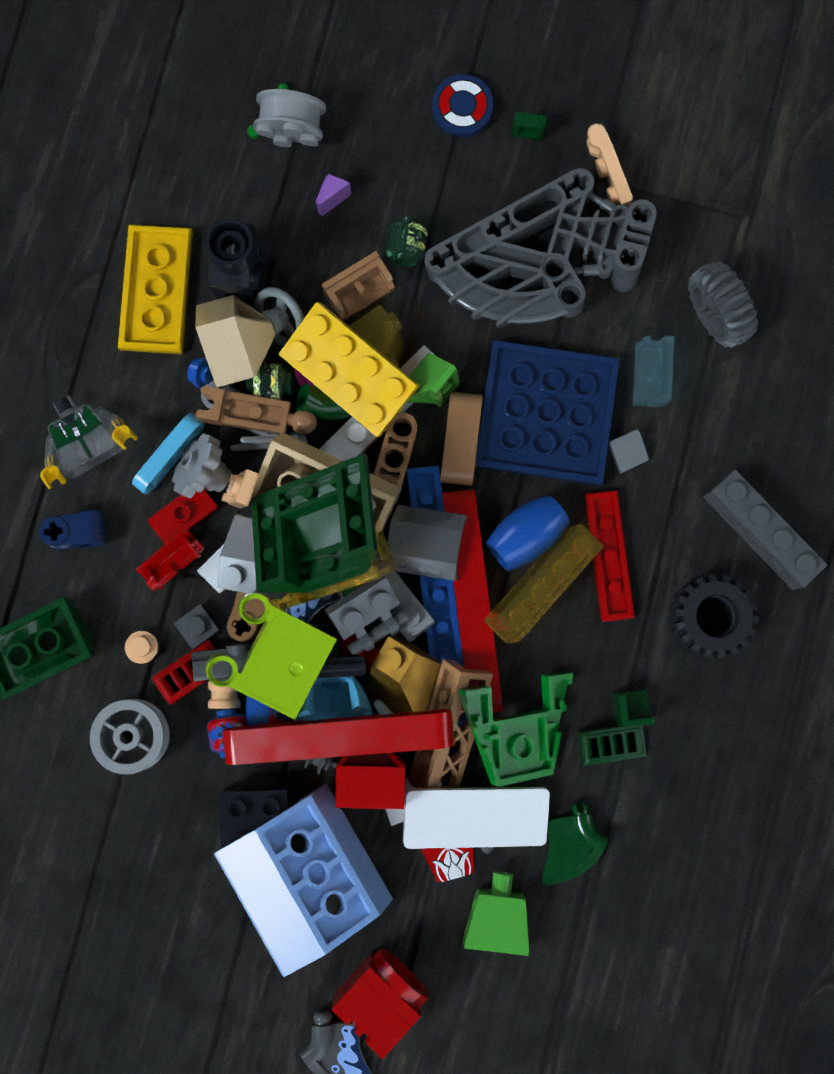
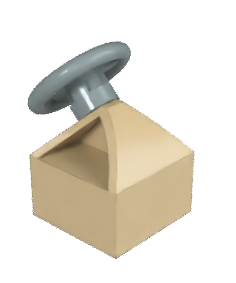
[195,287,304,388]

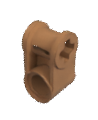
[227,592,274,643]

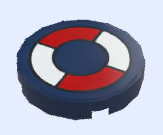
[432,74,493,138]

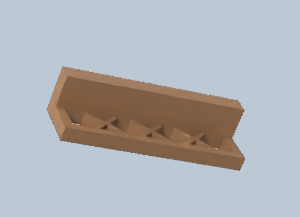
[408,659,493,788]

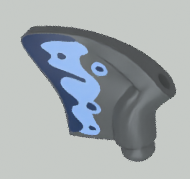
[300,1010,372,1074]

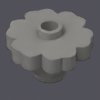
[172,434,231,498]

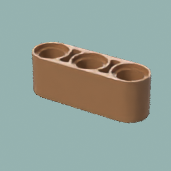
[440,391,483,486]
[374,413,417,504]

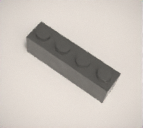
[703,470,827,590]

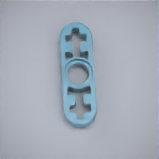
[132,413,205,495]

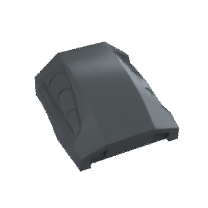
[386,505,467,581]

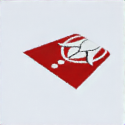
[421,847,474,882]

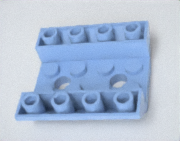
[214,783,393,977]

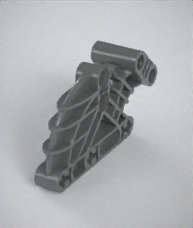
[425,168,657,328]

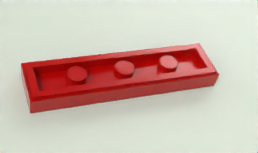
[584,490,635,622]

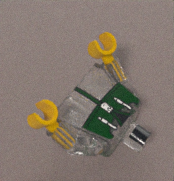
[40,396,138,489]

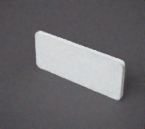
[403,787,550,849]

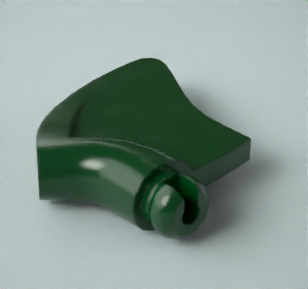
[542,802,609,885]

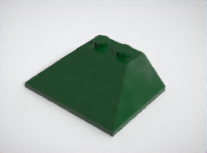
[251,453,378,593]

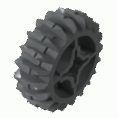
[688,261,758,348]

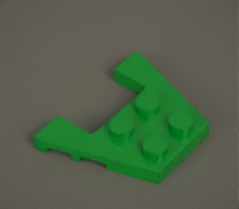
[458,671,573,787]

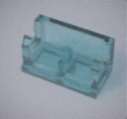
[633,336,674,407]

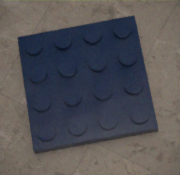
[475,340,620,486]

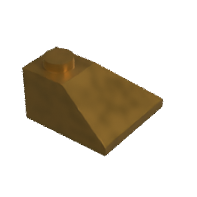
[366,636,442,713]

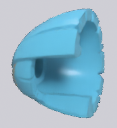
[294,676,373,721]

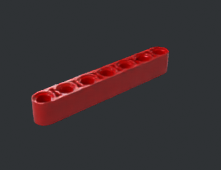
[442,489,503,713]
[222,709,455,765]

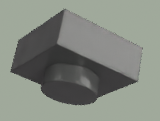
[174,604,221,650]

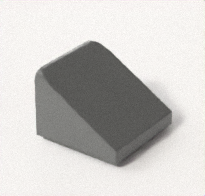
[608,429,649,474]

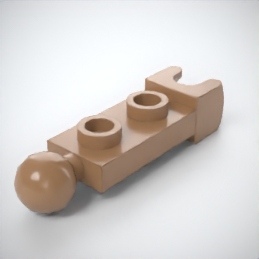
[196,386,317,435]

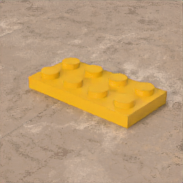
[279,302,420,437]

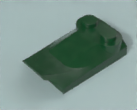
[0,597,95,701]

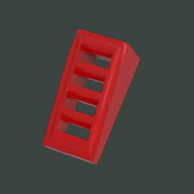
[151,640,216,705]

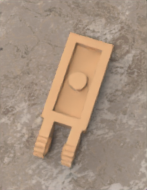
[586,123,633,208]
[221,469,259,509]

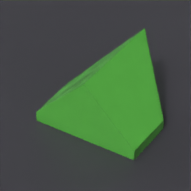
[407,353,460,408]

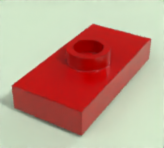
[147,489,219,544]

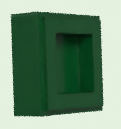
[511,112,547,140]

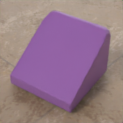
[316,174,351,216]

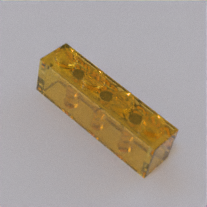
[484,523,604,644]

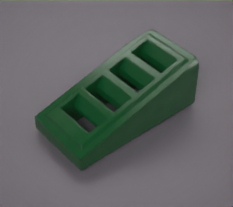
[577,726,647,766]

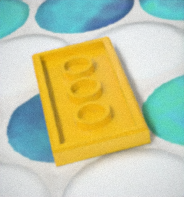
[118,225,193,354]

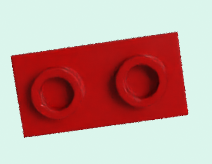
[135,527,205,591]

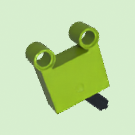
[205,593,366,720]

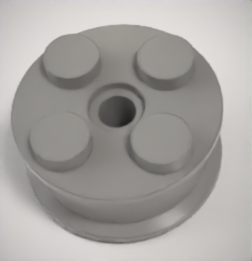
[253,89,326,147]
[90,699,170,774]

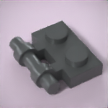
[324,573,410,656]

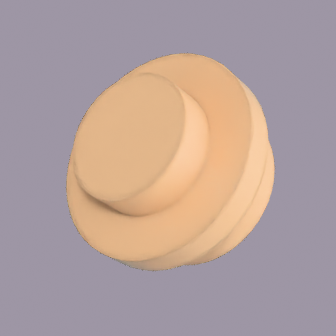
[125,631,159,664]

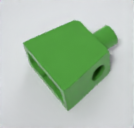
[463,871,529,956]

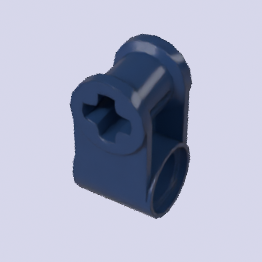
[38,510,106,550]

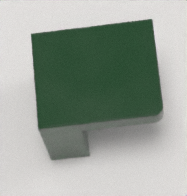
[612,690,656,728]

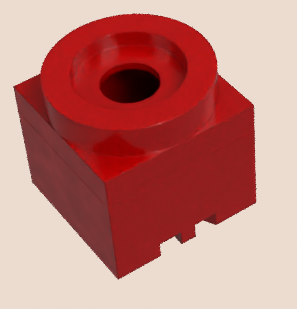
[331,948,430,1059]

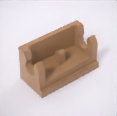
[322,251,395,322]

